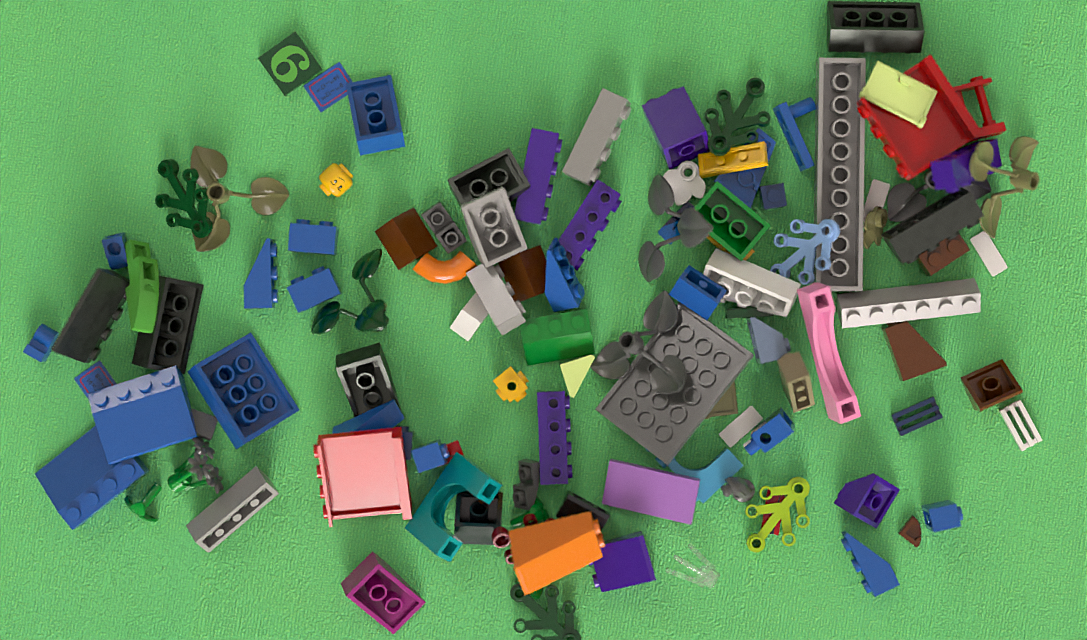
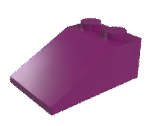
[341,551,426,635]

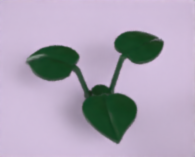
[311,249,389,335]

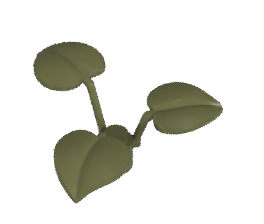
[970,136,1039,238]
[190,146,289,252]

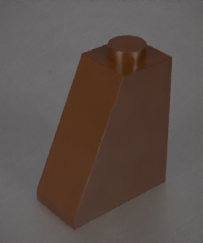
[882,321,947,381]

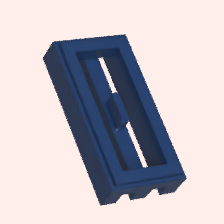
[891,396,943,436]

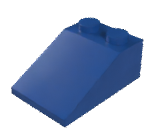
[346,75,405,156]

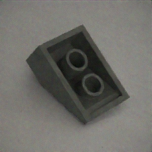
[448,148,531,206]
[336,342,402,417]

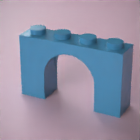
[645,448,744,503]

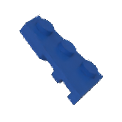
[714,128,776,208]

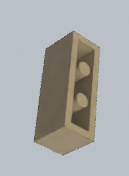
[777,351,815,413]

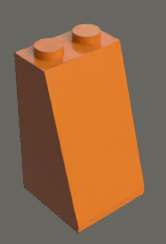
[509,511,605,595]

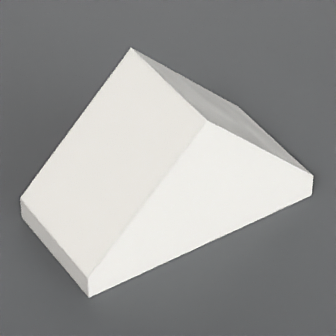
[450,292,489,341]

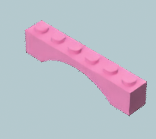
[797,282,861,424]

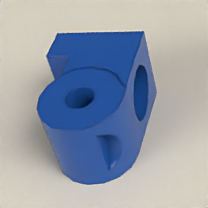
[101,232,128,270]
[23,323,59,362]

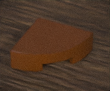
[898,515,921,548]

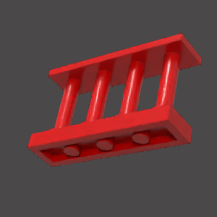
[953,76,1006,143]

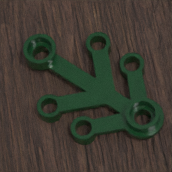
[705,78,770,156]
[155,159,213,238]
[510,583,581,640]

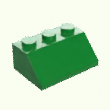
[695,181,771,261]
[520,309,595,366]

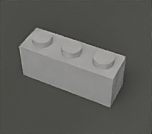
[466,264,526,336]

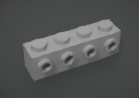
[562,88,631,187]
[186,466,279,553]

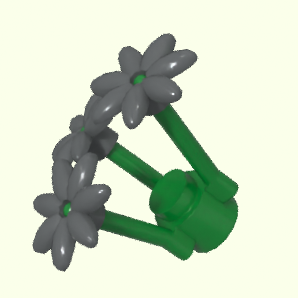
[167,437,224,494]

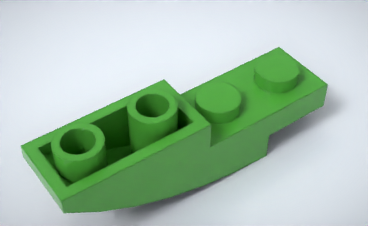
[125,239,159,333]

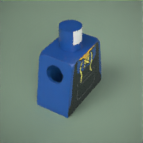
[743,407,795,456]

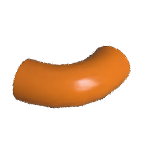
[413,251,477,284]

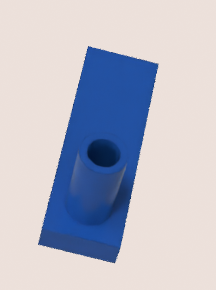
[773,97,816,172]

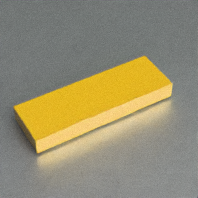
[698,141,768,178]

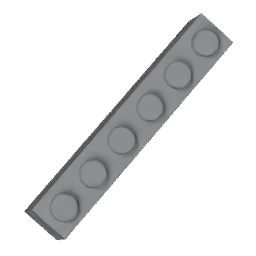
[837,278,981,328]

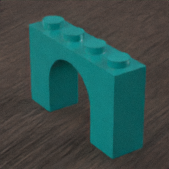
[405,452,502,562]

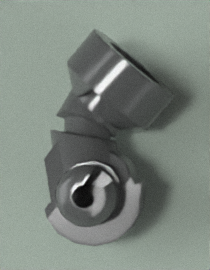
[720,477,755,502]

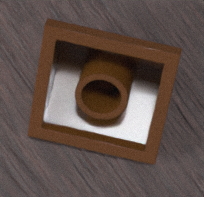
[375,208,438,270]
[498,245,547,302]
[960,359,1023,411]

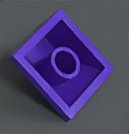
[834,473,900,529]

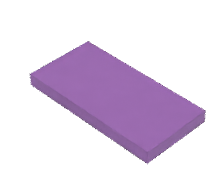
[602,459,701,525]

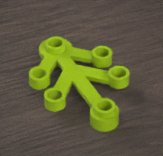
[745,477,810,552]

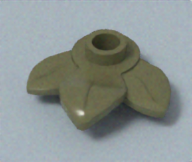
[863,206,888,249]

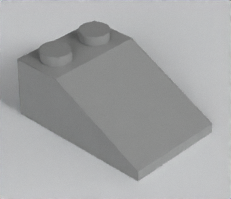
[460,187,528,268]

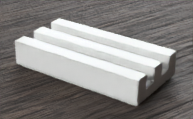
[999,400,1042,451]

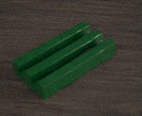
[725,308,774,318]

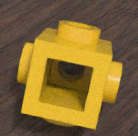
[493,366,529,402]

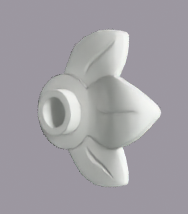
[663,161,706,206]

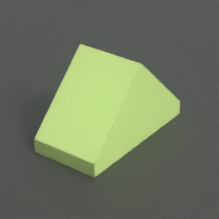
[560,354,595,398]

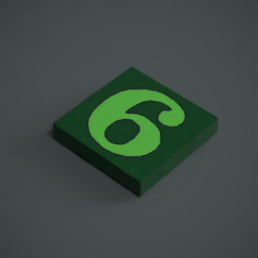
[258,32,322,96]

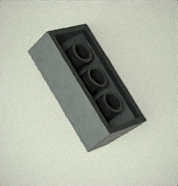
[827,1,924,54]
[881,187,984,264]
[132,275,204,374]

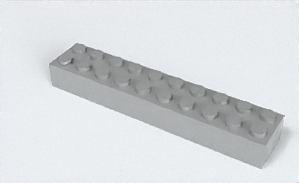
[813,58,866,291]

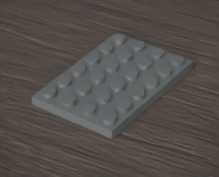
[595,302,754,465]

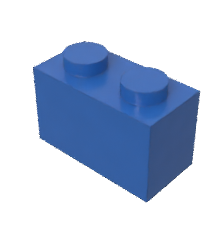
[288,219,338,255]
[669,265,727,320]
[287,266,342,313]
[411,440,450,473]
[921,500,963,532]

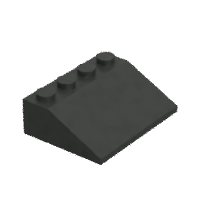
[51,268,130,363]

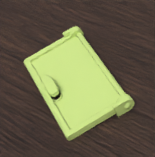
[859,61,937,129]

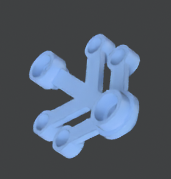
[770,219,840,285]

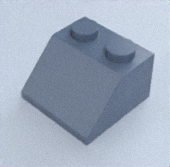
[746,317,791,364]

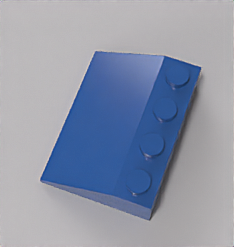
[187,333,299,450]
[88,365,198,465]
[35,426,150,530]

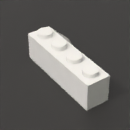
[703,248,801,317]

